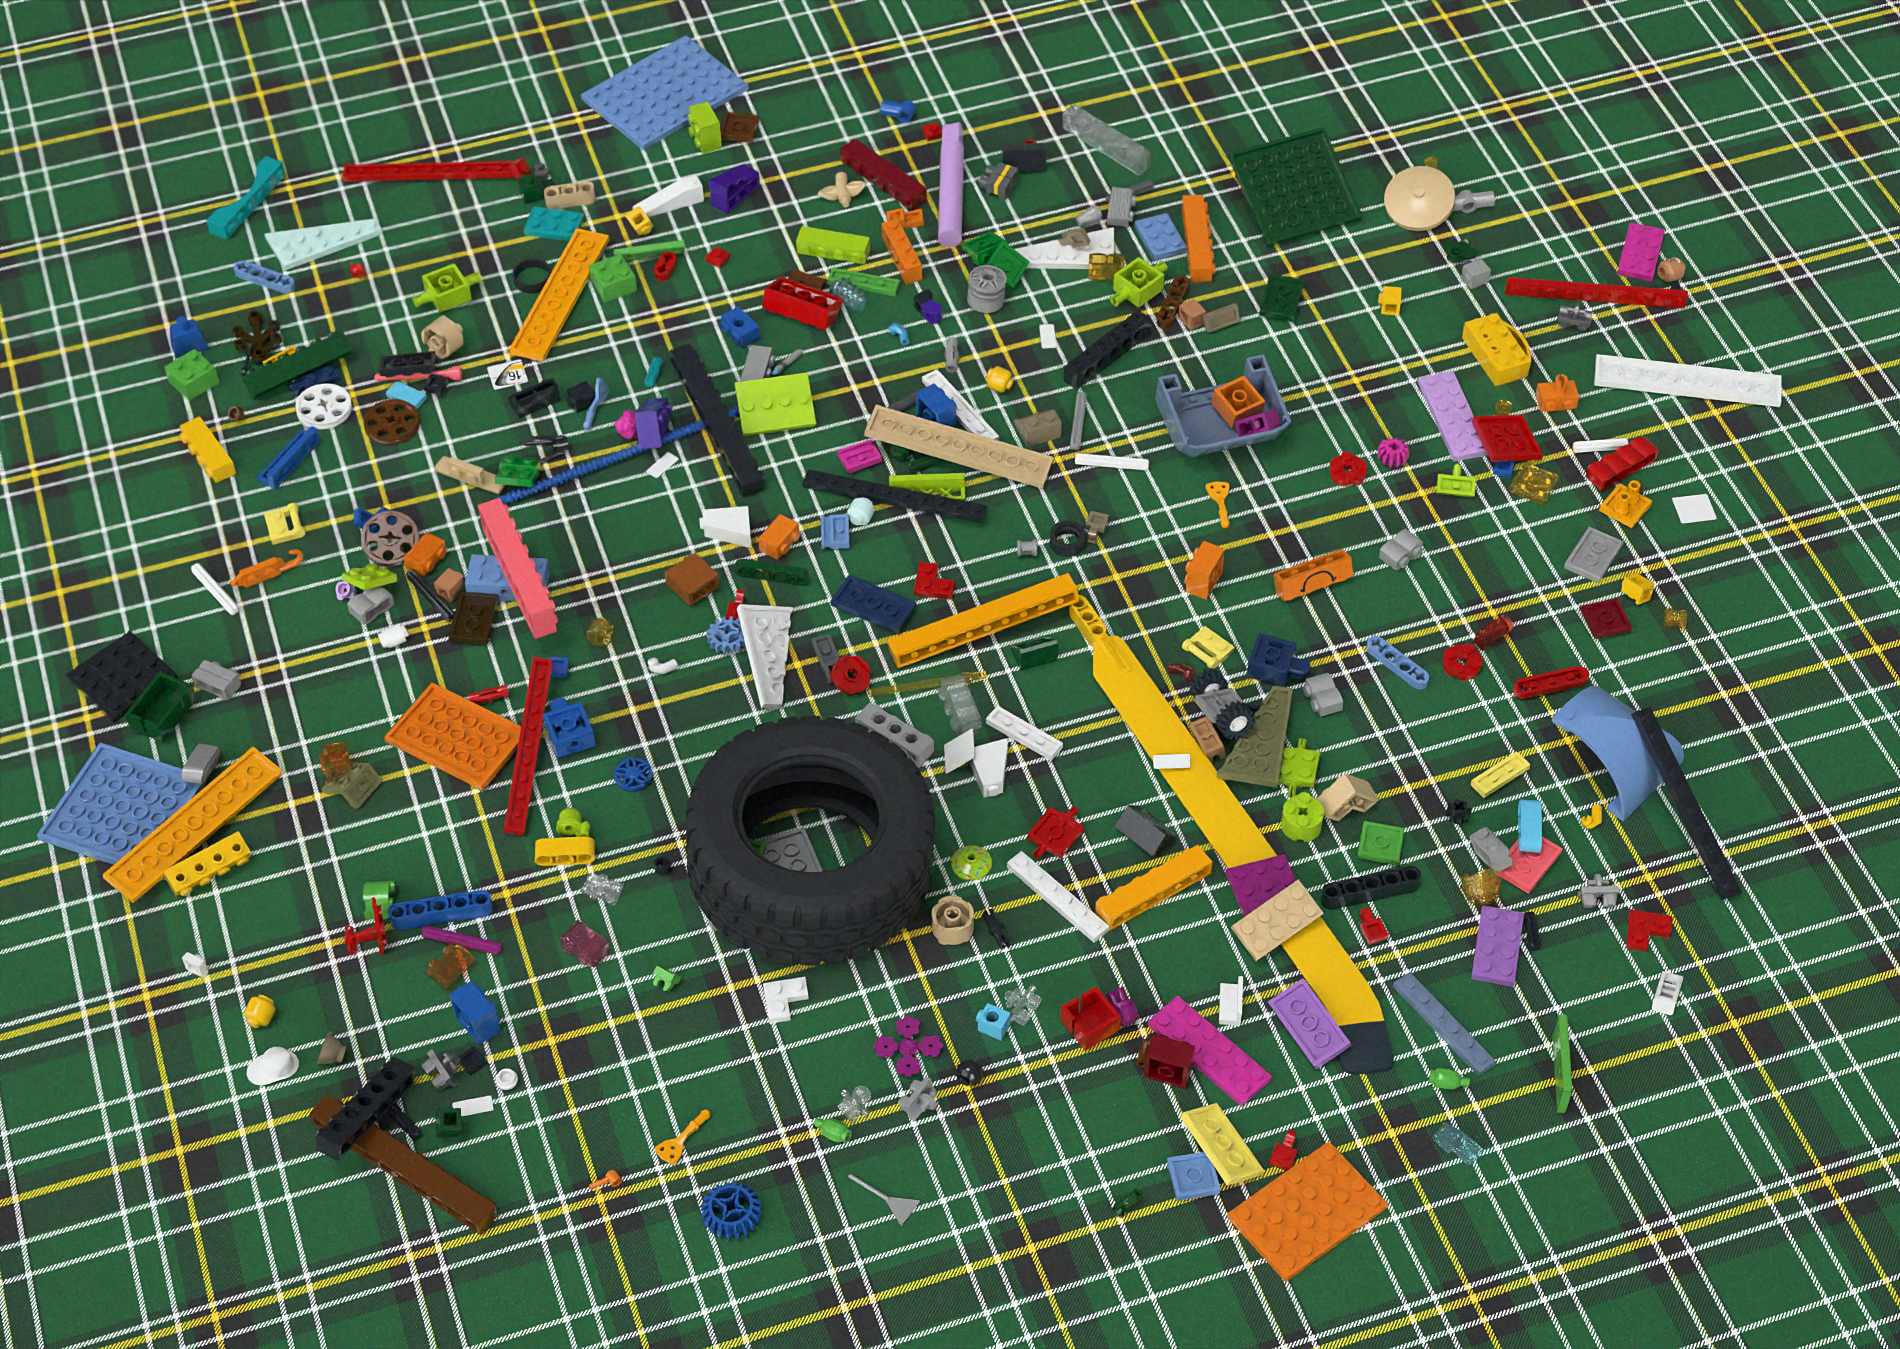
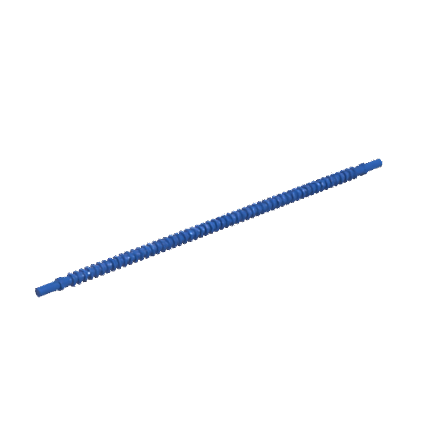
[496,406,740,505]

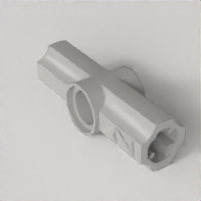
[1452,190,1495,213]

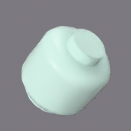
[847,497,875,525]

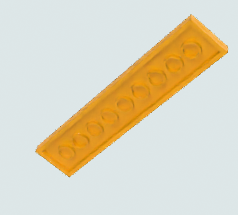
[509,228,610,362]
[103,747,283,903]

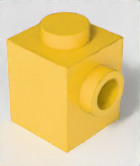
[1378,286,1402,316]

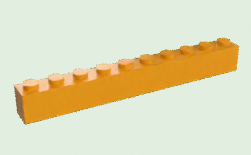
[887,573,1079,668]

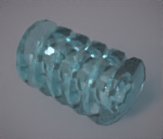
[829,277,868,313]

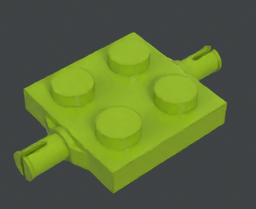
[1278,738,1320,797]

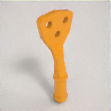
[1205,482,1230,529]
[655,1110,710,1165]

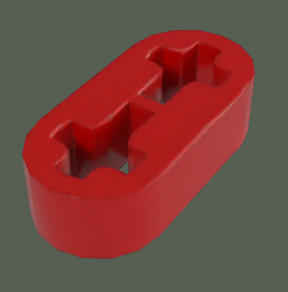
[654,252,677,281]

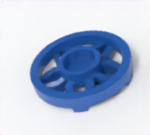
[614,757,652,791]

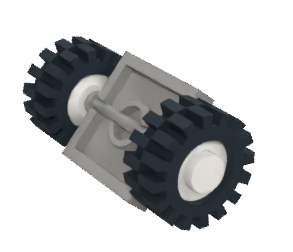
[1189,668,1256,740]

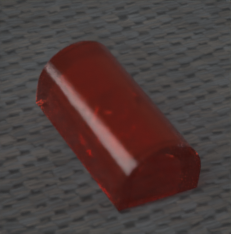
[1473,614,1513,650]

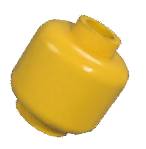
[985,366,1014,393]
[243,995,276,1028]

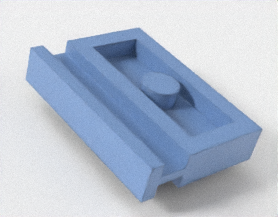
[821,514,849,549]

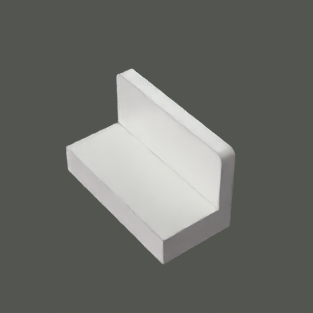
[1219,976,1243,1026]

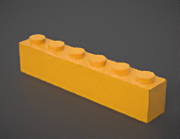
[1095,845,1212,931]

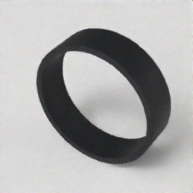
[512,258,552,294]

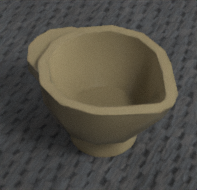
[317,1031,347,1064]

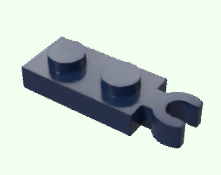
[289,364,341,397]

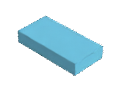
[386,381,427,409]

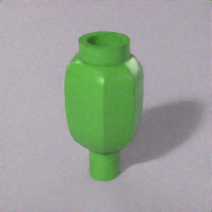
[1429,1068,1470,1089]
[813,1117,852,1143]

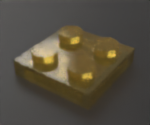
[1509,462,1559,505]

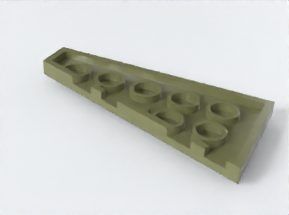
[1216,686,1293,788]

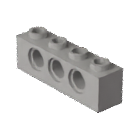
[855,702,934,768]

